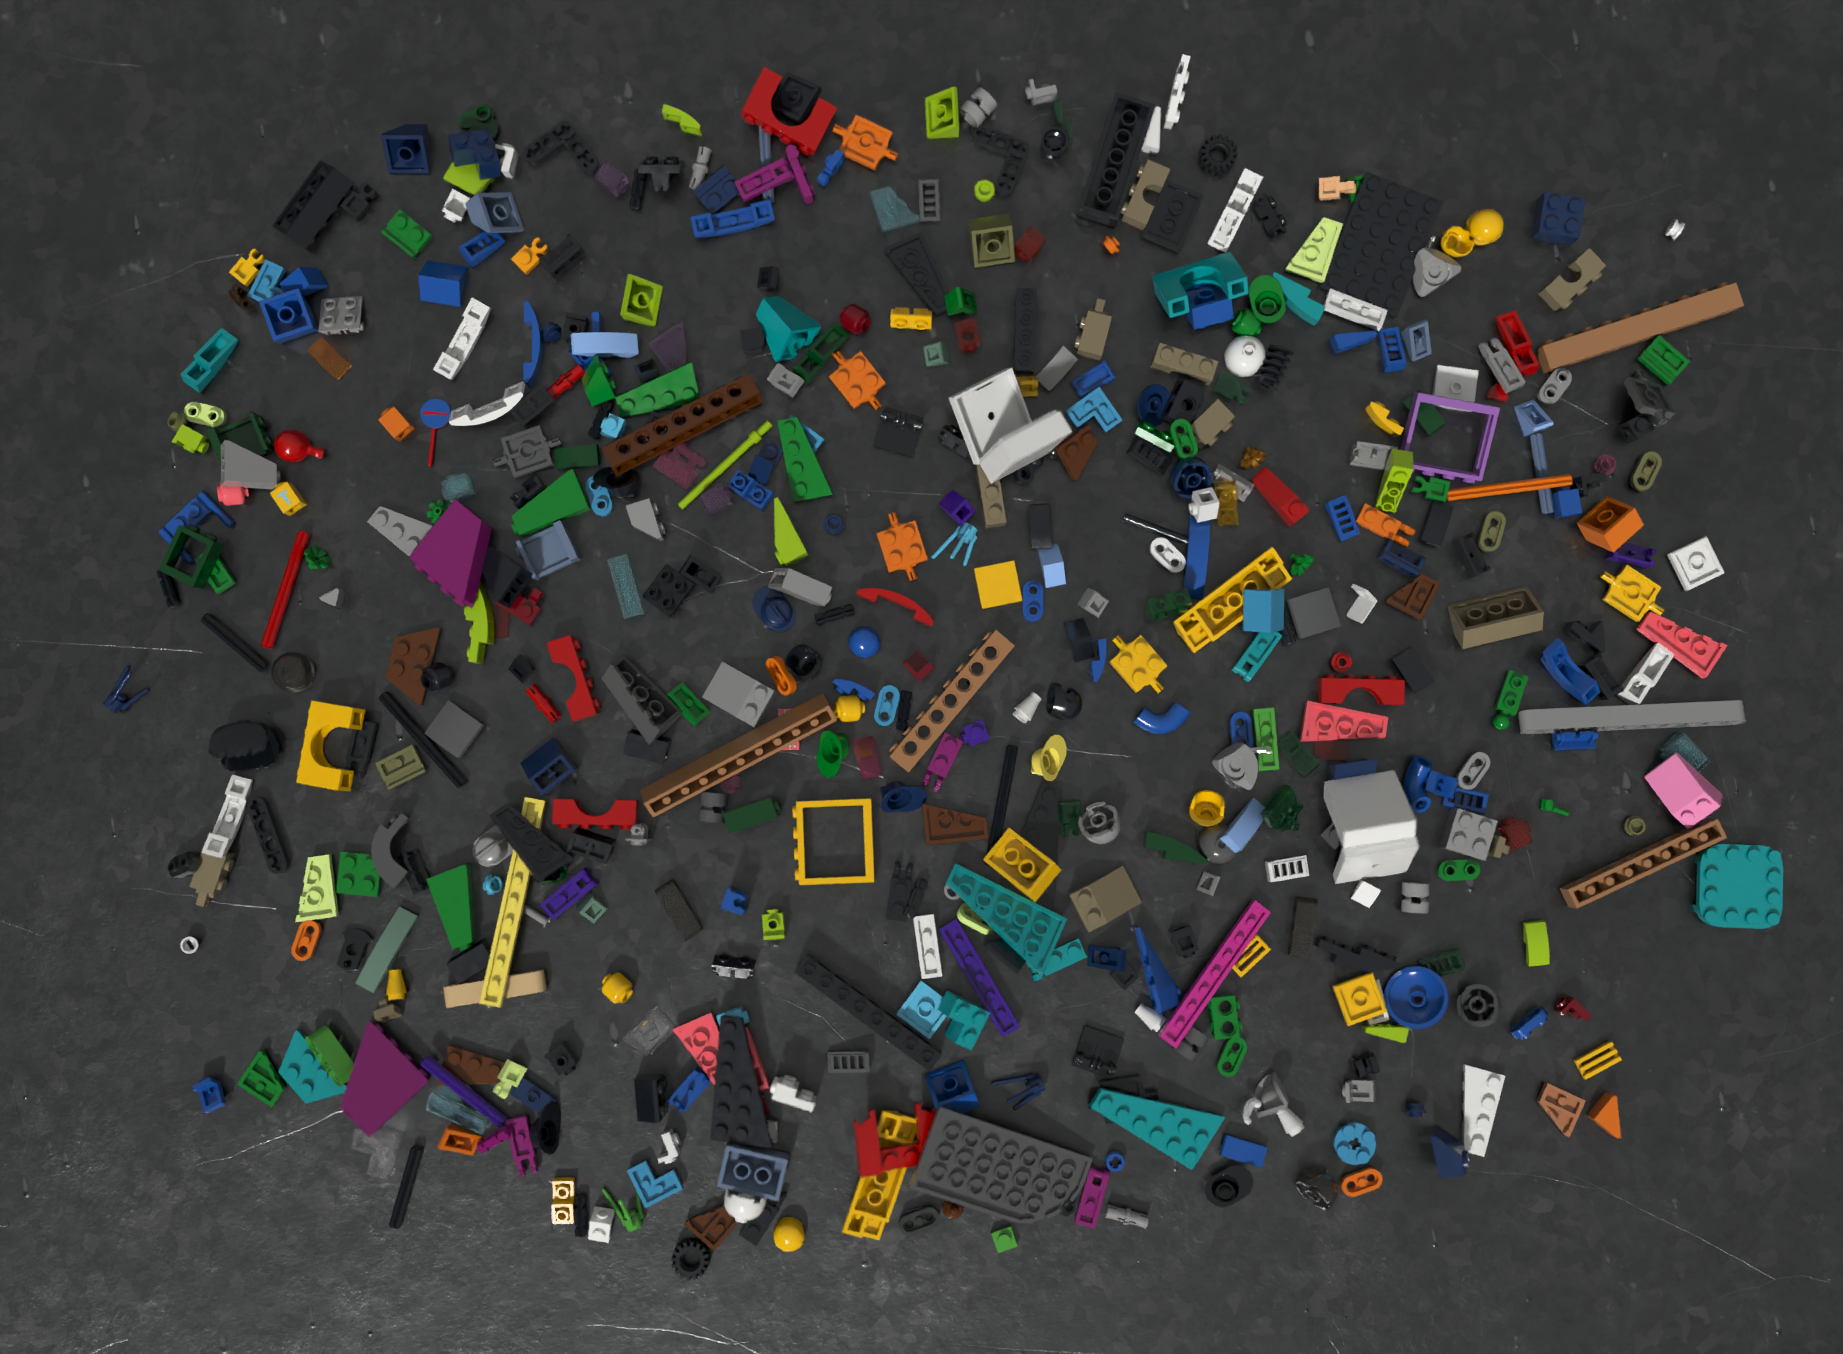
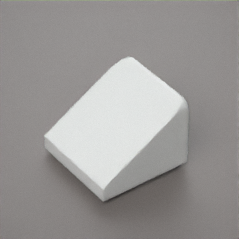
[1351,880,1381,908]

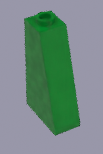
[511,469,592,537]
[426,863,477,951]

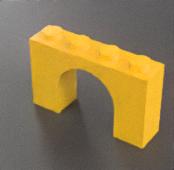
[296,701,365,791]

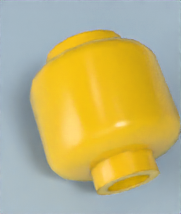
[833,694,865,722]
[602,972,633,1004]

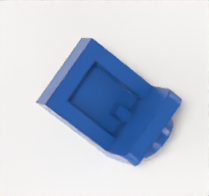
[1425,770,1458,799]
[192,1077,226,1114]

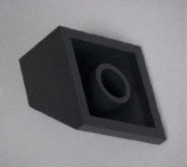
[983,938,1026,974]

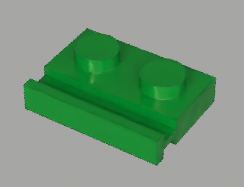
[381,209,433,259]
[1637,335,1690,385]

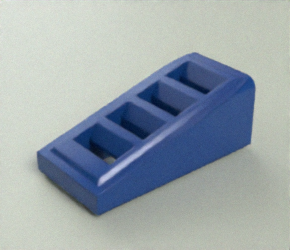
[459,231,505,268]
[1378,326,1407,372]
[1330,331,1377,354]
[1324,495,1360,542]
[1443,787,1489,815]

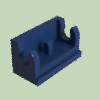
[1377,539,1426,578]

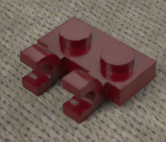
[495,582,545,626]

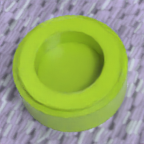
[974,179,995,202]

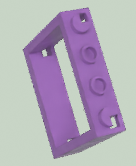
[1400,391,1500,483]

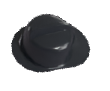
[593,467,639,498]
[529,1103,561,1155]
[1205,1165,1253,1208]

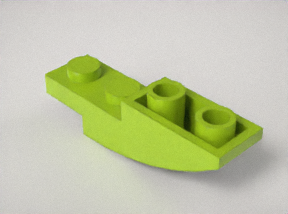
[464,581,495,664]

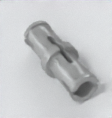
[689,146,712,189]
[1105,1204,1149,1228]

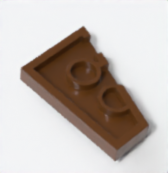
[922,804,988,845]
[436,1044,506,1086]

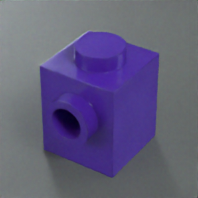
[939,490,975,526]
[960,720,990,747]

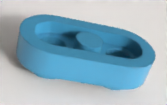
[585,476,613,517]
[874,685,900,726]

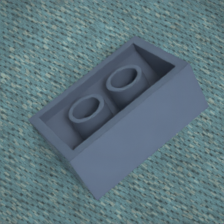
[717,1142,790,1201]

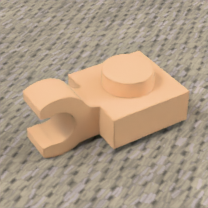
[1319,176,1356,201]

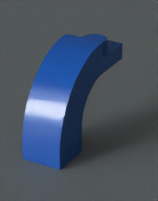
[1541,638,1600,706]

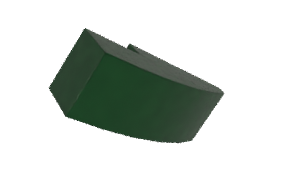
[792,322,850,386]
[1143,831,1207,864]

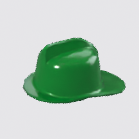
[1249,275,1286,323]
[817,730,850,778]

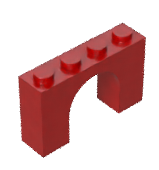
[740,67,837,156]

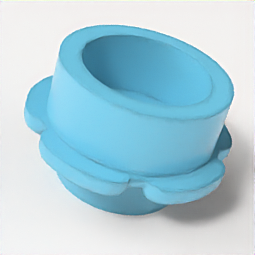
[483,874,503,895]

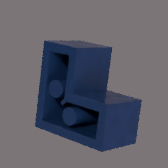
[448,128,500,180]

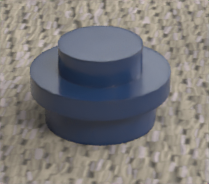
[541,322,561,342]
[824,513,844,534]
[1405,1104,1427,1118]

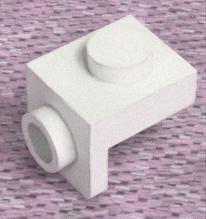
[441,189,471,223]
[658,1128,681,1164]
[588,1206,615,1243]

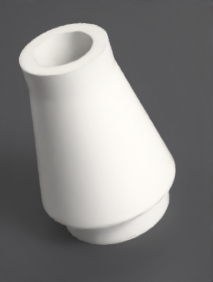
[1013,692,1042,724]
[1135,1003,1167,1032]
[1277,1107,1305,1137]

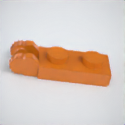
[1355,503,1415,547]

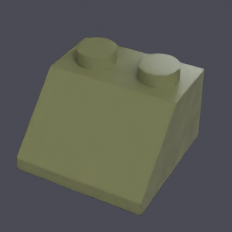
[968,213,1015,268]

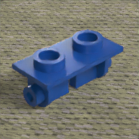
[1551,729,1598,750]

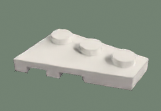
[1163,54,1190,129]

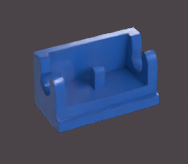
[721,886,749,916]
[667,1066,711,1113]

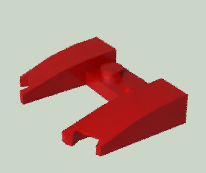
[854,1102,936,1178]

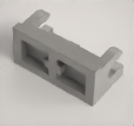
[1349,441,1398,470]

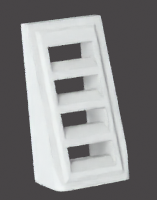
[1141,106,1161,155]
[1265,855,1309,882]

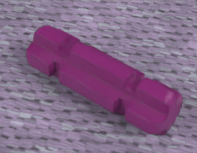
[476,1126,511,1153]

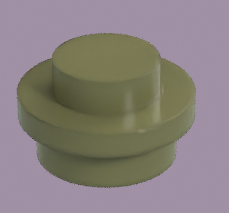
[168,411,187,432]
[1624,816,1646,837]

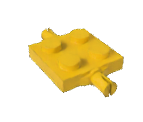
[1600,565,1664,622]
[1109,635,1167,693]

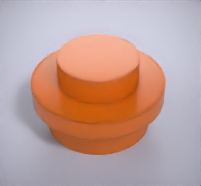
[1102,235,1120,254]

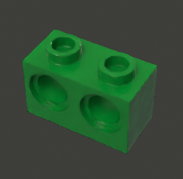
[1207,993,1242,1040]

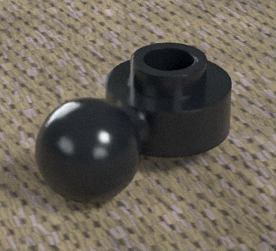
[1013,457,1044,484]

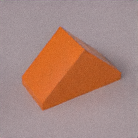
[1587,1092,1621,1138]
[437,1122,482,1155]

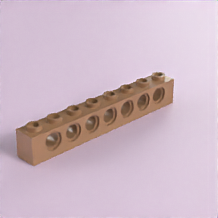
[889,630,1015,773]
[1559,818,1727,909]

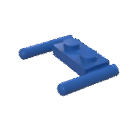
[158,491,234,564]

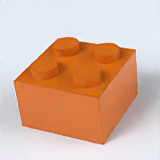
[1577,496,1644,552]

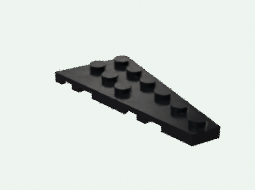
[1000,783,1062,912]
[710,1015,773,1148]

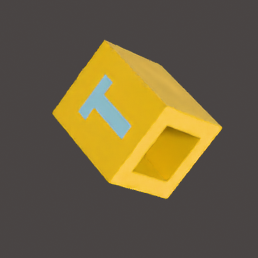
[270,482,307,516]

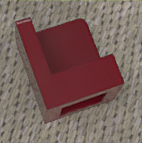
[903,651,934,682]

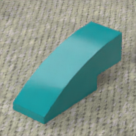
[1272,272,1326,326]
[181,328,238,393]

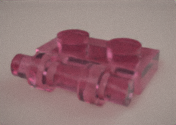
[653,443,706,490]

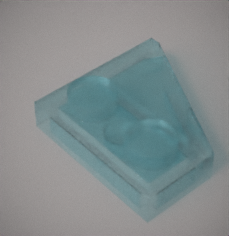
[869,187,920,233]

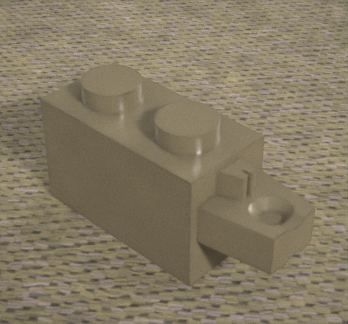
[1074,298,1112,360]
[1183,399,1235,453]
[189,849,234,907]

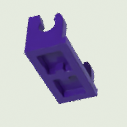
[1605,542,1656,569]

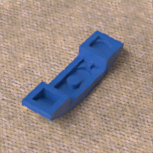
[690,200,775,238]
[523,301,544,387]
[1182,516,1210,599]

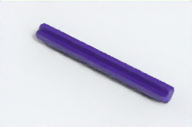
[420,1056,507,1128]

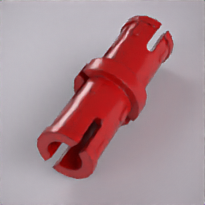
[546,363,585,400]
[525,684,562,724]

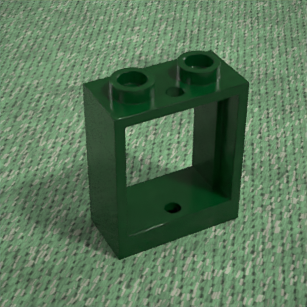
[158,524,224,589]
[723,796,782,834]

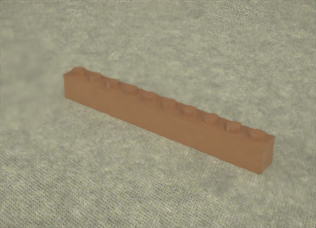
[1536,282,1744,373]
[640,693,837,818]

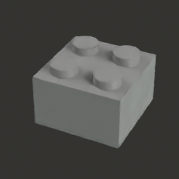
[1439,808,1498,861]

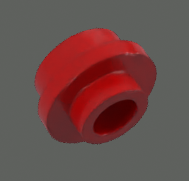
[1331,652,1352,673]

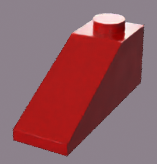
[1250,467,1310,527]

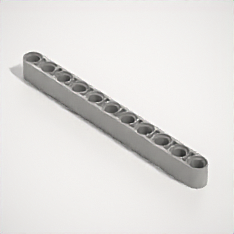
[1518,700,1746,734]

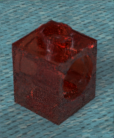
[1014,226,1046,263]
[954,318,980,352]

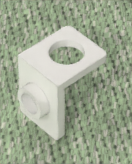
[1346,584,1377,623]

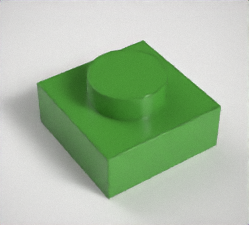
[991,1225,1018,1253]

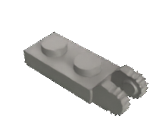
[1479,337,1525,394]

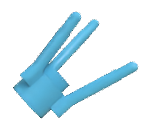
[932,522,978,566]

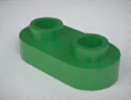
[1169,419,1198,459]
[1437,859,1480,881]
[1216,1037,1247,1077]

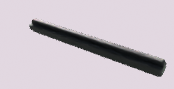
[379,692,467,788]
[985,745,1018,866]

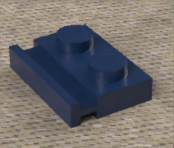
[692,165,739,215]

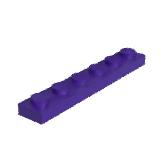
[939,918,1020,1037]

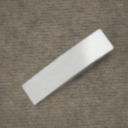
[1208,168,1263,253]

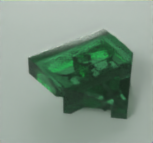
[1261,784,1304,832]

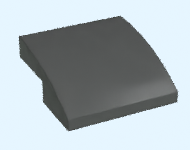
[1287,587,1341,639]
[424,700,484,759]

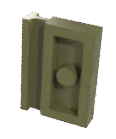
[375,745,427,790]

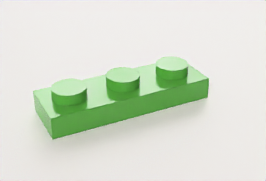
[1252,708,1279,771]

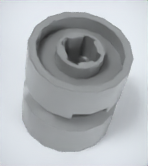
[959,87,997,127]
[1401,882,1430,913]

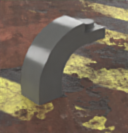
[371,813,409,889]

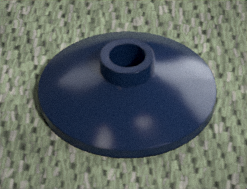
[1137,384,1170,426]

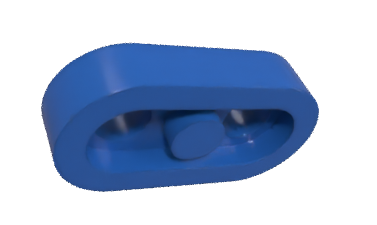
[1022,580,1043,622]
[1229,712,1253,748]
[1510,1006,1548,1040]

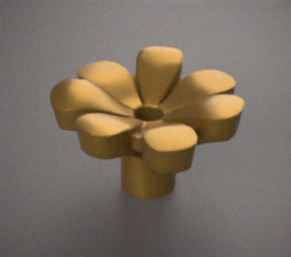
[1240,446,1266,469]

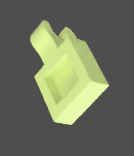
[493,1059,527,1099]

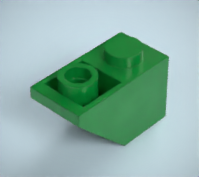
[582,355,616,406]

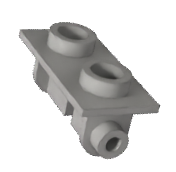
[1212,464,1254,502]
[626,823,653,845]

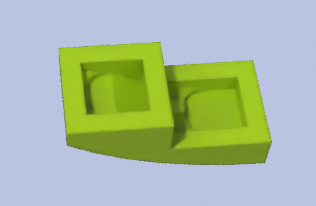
[662,104,703,136]
[1523,920,1550,967]

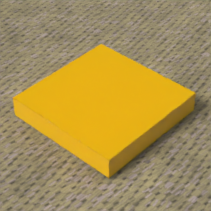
[974,561,1022,609]
[1332,972,1387,1026]

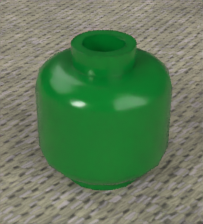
[1230,308,1262,337]

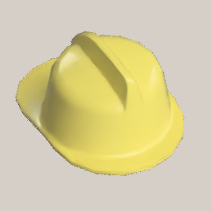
[1030,735,1067,781]

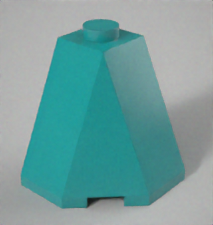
[756,296,822,362]

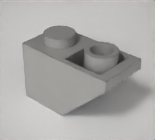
[626,498,666,541]

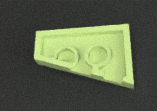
[1284,217,1343,283]
[295,854,339,922]

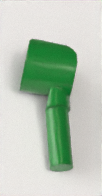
[1541,799,1569,816]

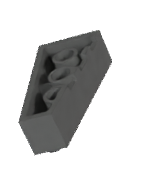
[601,655,683,745]

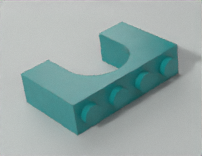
[1152,252,1249,318]

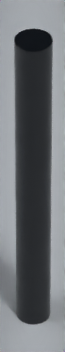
[1123,513,1188,545]

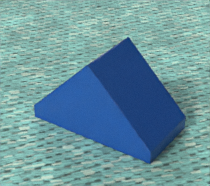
[280,267,328,297]

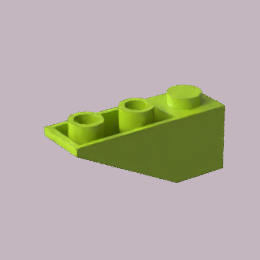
[1375,449,1413,513]

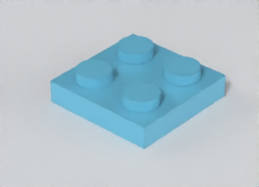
[896,980,946,1039]

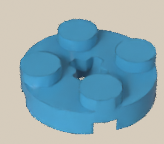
[1333,1121,1376,1165]

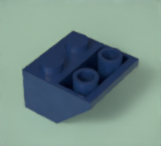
[520,737,579,796]

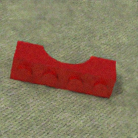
[547,635,601,722]
[1317,674,1405,705]
[552,799,639,829]

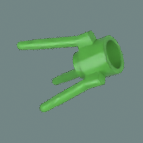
[602,1187,645,1232]

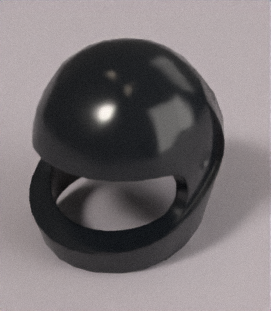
[1047,683,1082,721]

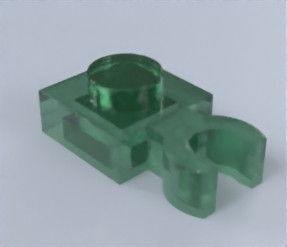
[1212,372,1252,403]
[1058,799,1081,837]

